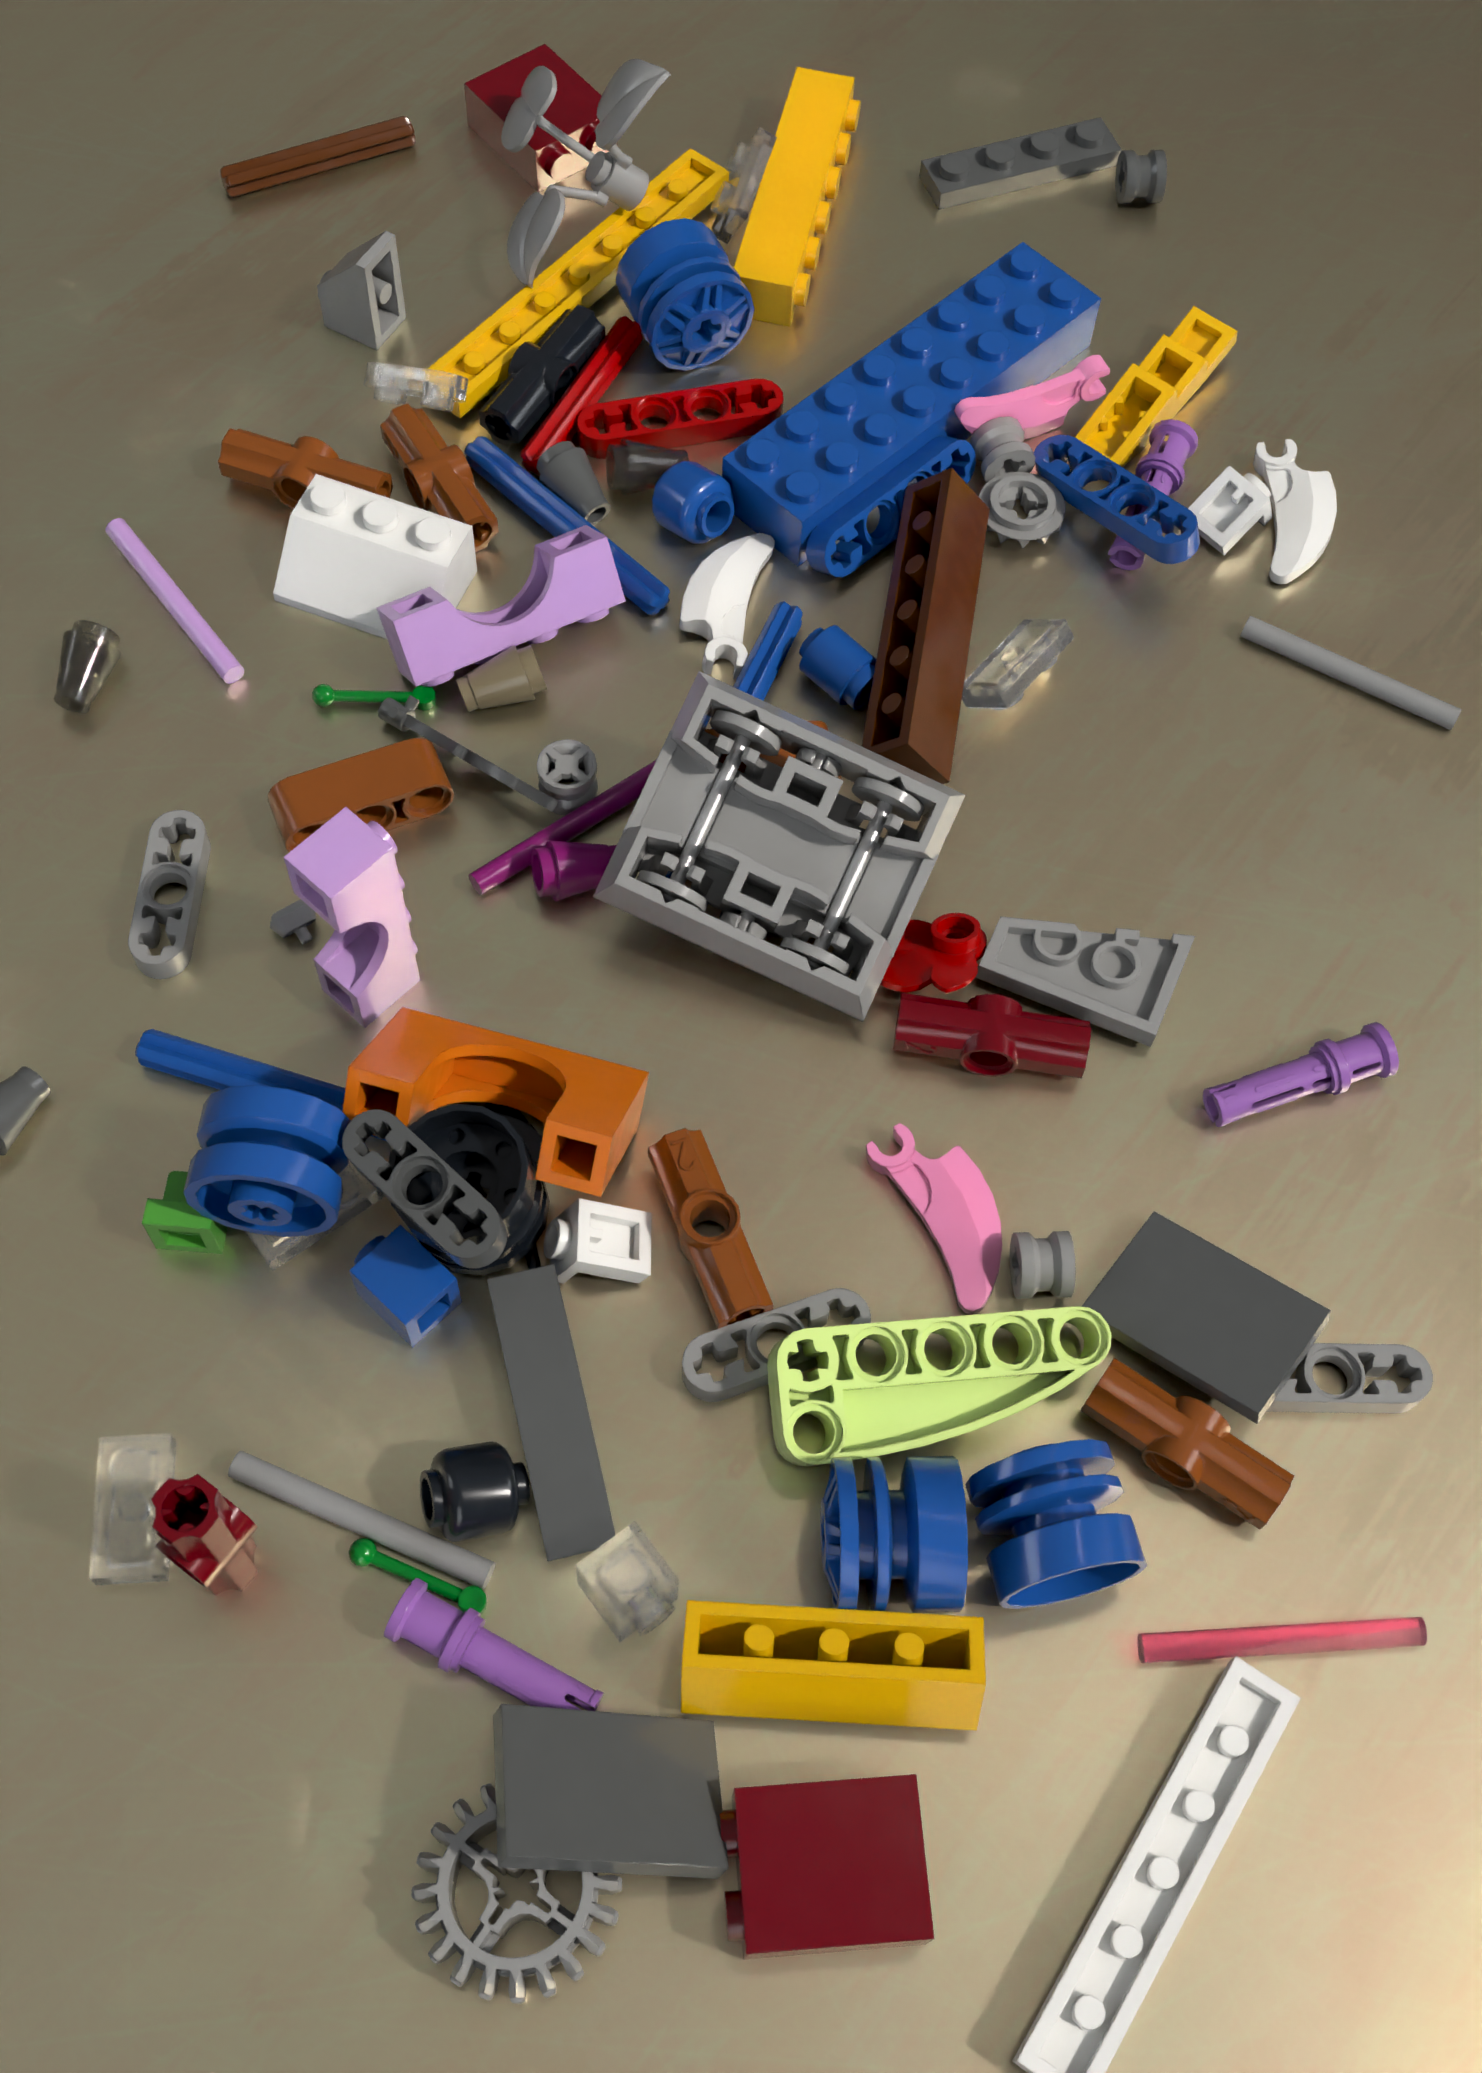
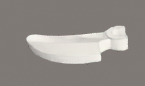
[1253,439,1337,584]
[679,533,775,679]

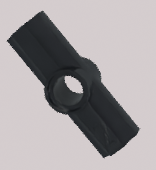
[479,305,605,447]

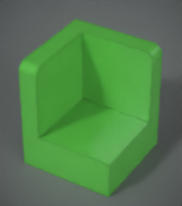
[142,1171,228,1254]

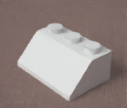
[273,474,477,640]

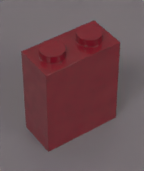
[464,44,618,192]
[720,1774,934,1960]

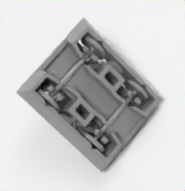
[593,671,965,1022]

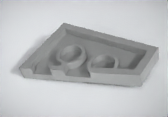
[976,916,1195,1047]

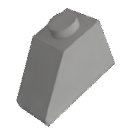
[317,231,406,350]

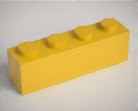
[681,1600,986,1731]

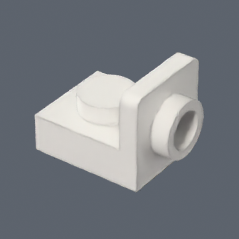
[1188,465,1273,555]
[544,1198,652,1284]

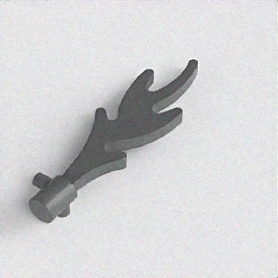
[378,695,558,812]

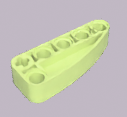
[767,1306,1112,1466]

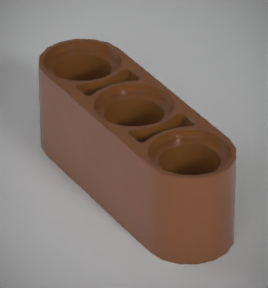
[267,738,454,852]

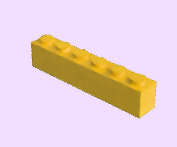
[733,67,861,327]

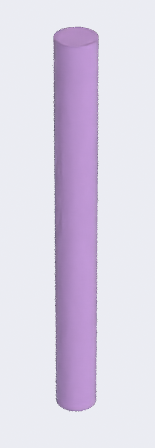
[105,518,244,684]

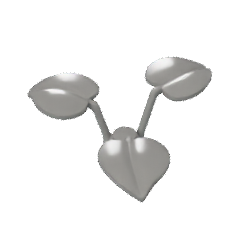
[501,59,671,288]

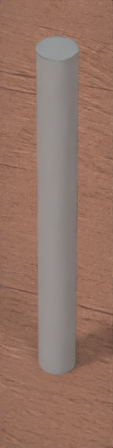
[1240,616,1462,730]
[228,1451,496,1589]

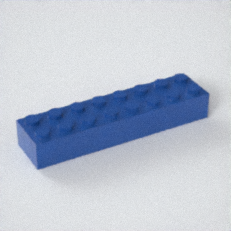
[722,242,1101,567]

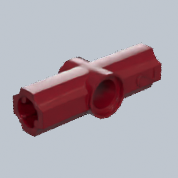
[893,993,1091,1079]
[151,1474,258,1595]

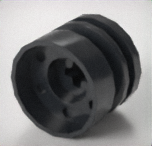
[386,1104,550,1275]

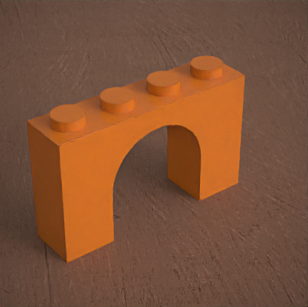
[342,1007,649,1197]

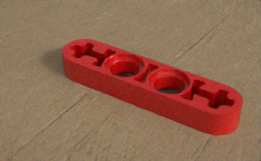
[577,379,784,459]

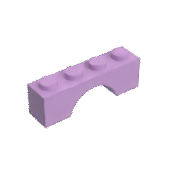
[377,525,626,687]
[284,807,420,1028]

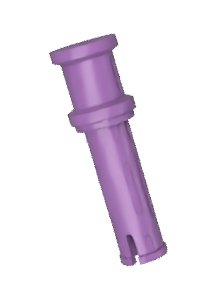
[1108,419,1198,571]
[1203,1022,1399,1127]
[384,1578,604,1711]

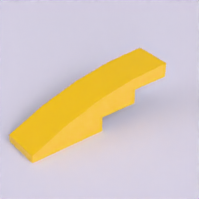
[1075,306,1238,467]

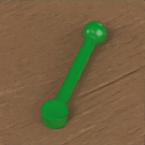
[312,684,436,711]
[349,1538,487,1614]

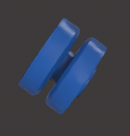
[184,1085,351,1237]

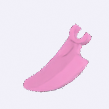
[954,355,1110,440]
[866,1123,1002,1315]

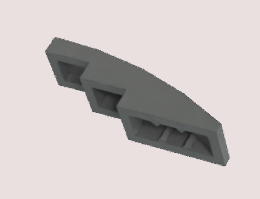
[487,1264,617,1562]

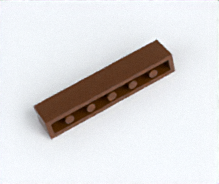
[862,468,990,784]

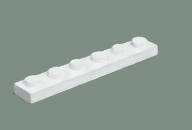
[1012,1656,1301,2073]

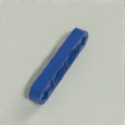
[1034,435,1200,564]
[806,436,976,577]

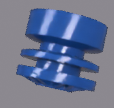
[616,218,754,371]
[965,1439,1147,1609]
[820,1456,968,1613]

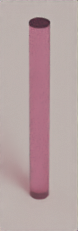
[1137,1616,1427,1663]

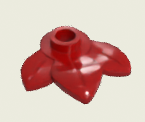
[880,913,987,993]

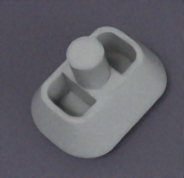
[270,899,316,945]

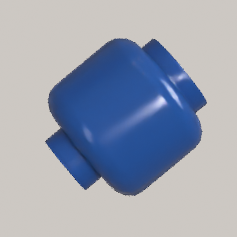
[652,461,734,544]

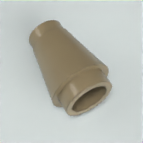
[456,645,547,712]

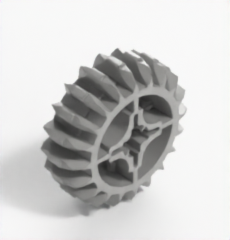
[412,1783,622,2004]

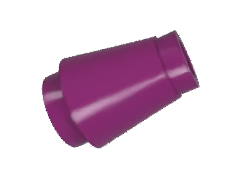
[531,840,617,901]

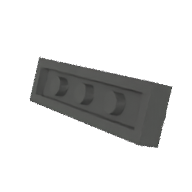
[919,117,1122,210]

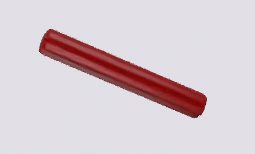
[521,316,643,476]

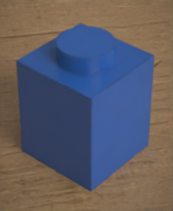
[349,1224,462,1348]

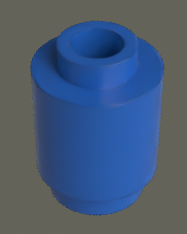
[799,625,876,710]

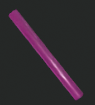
[468,759,657,895]

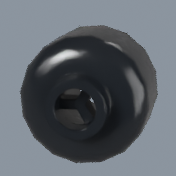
[420,1441,530,1542]

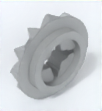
[979,472,1066,549]

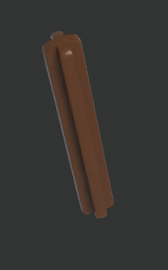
[220,116,416,198]

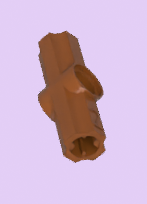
[380,403,499,553]
[218,428,393,509]
[648,1128,773,1329]
[1080,1358,1294,1530]

